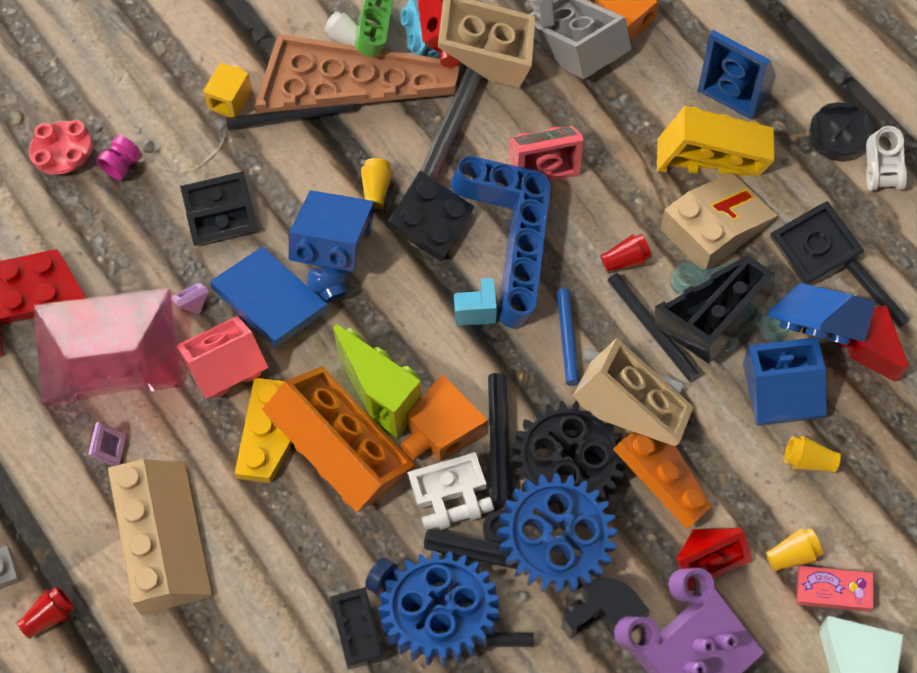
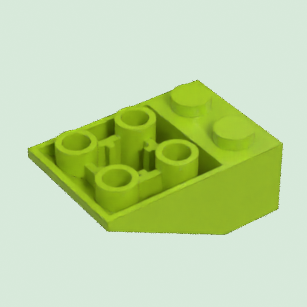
[333,324,422,440]

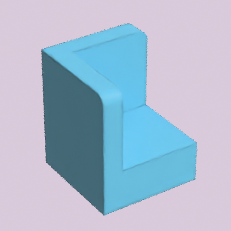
[454,278,497,326]

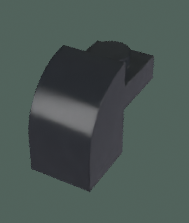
[561,578,650,640]

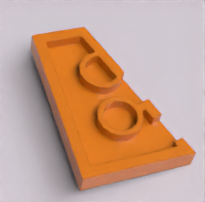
[613,432,712,529]

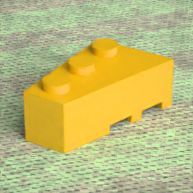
[657,106,774,177]

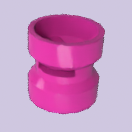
[96,135,142,181]

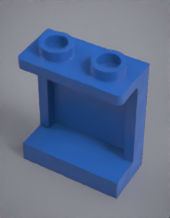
[288,190,374,272]

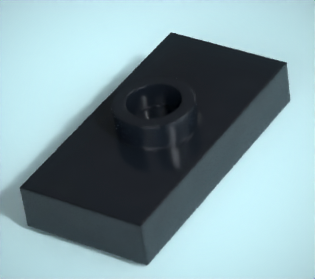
[330,587,384,670]

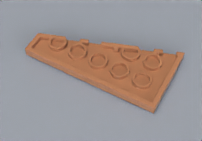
[254,34,461,114]

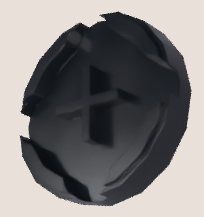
[808,102,874,162]

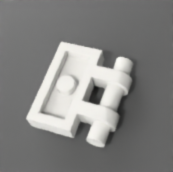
[408,452,494,531]

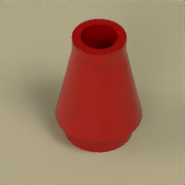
[600,234,652,273]
[16,586,75,639]

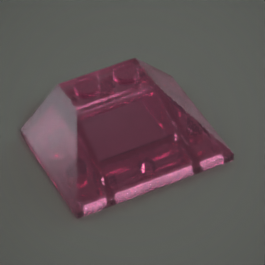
[34,287,181,406]

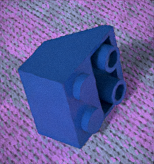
[767,283,876,345]
[743,337,827,426]

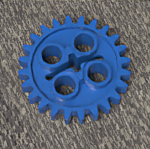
[497,473,618,594]
[379,551,500,666]

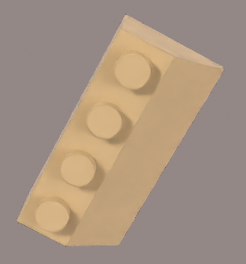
[108,459,213,615]

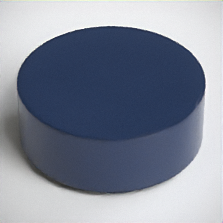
[365,557,398,596]

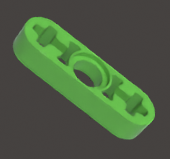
[355,0,393,57]

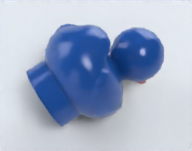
[307,266,348,303]

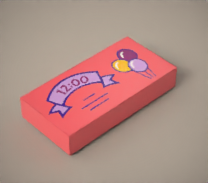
[796,566,873,612]

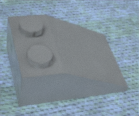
[529,0,632,79]

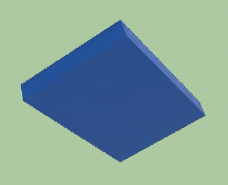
[210,246,328,348]

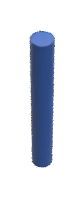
[557,288,580,386]

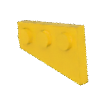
[234,378,292,483]

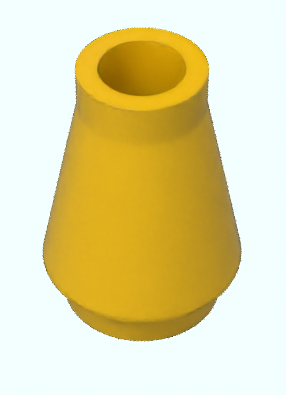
[361,158,393,209]
[784,435,841,473]
[765,528,823,572]

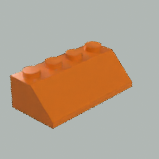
[262,366,416,513]

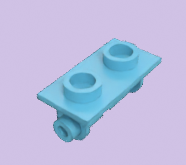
[401,0,440,58]

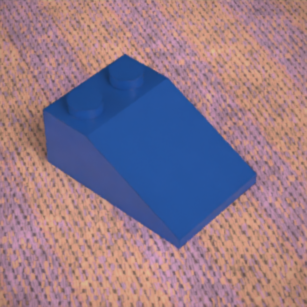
[697,30,776,120]

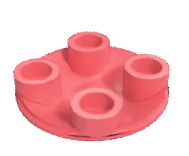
[29,120,93,175]

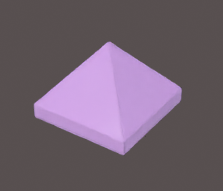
[171,283,208,315]
[88,422,127,466]

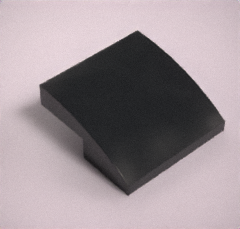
[180,171,258,246]

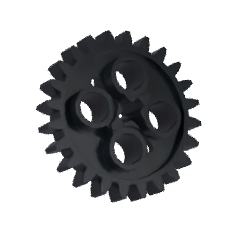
[512,401,626,513]

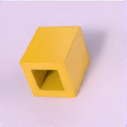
[203,62,253,117]

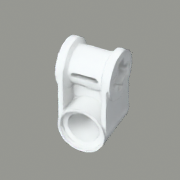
[866,126,907,191]

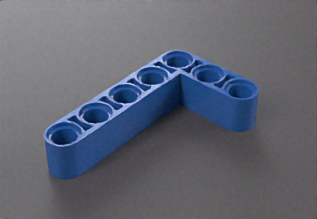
[451,156,551,329]

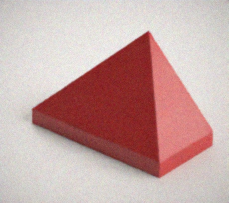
[676,528,753,591]

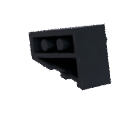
[655,255,775,364]

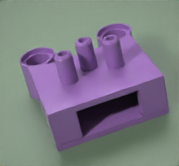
[614,568,764,673]

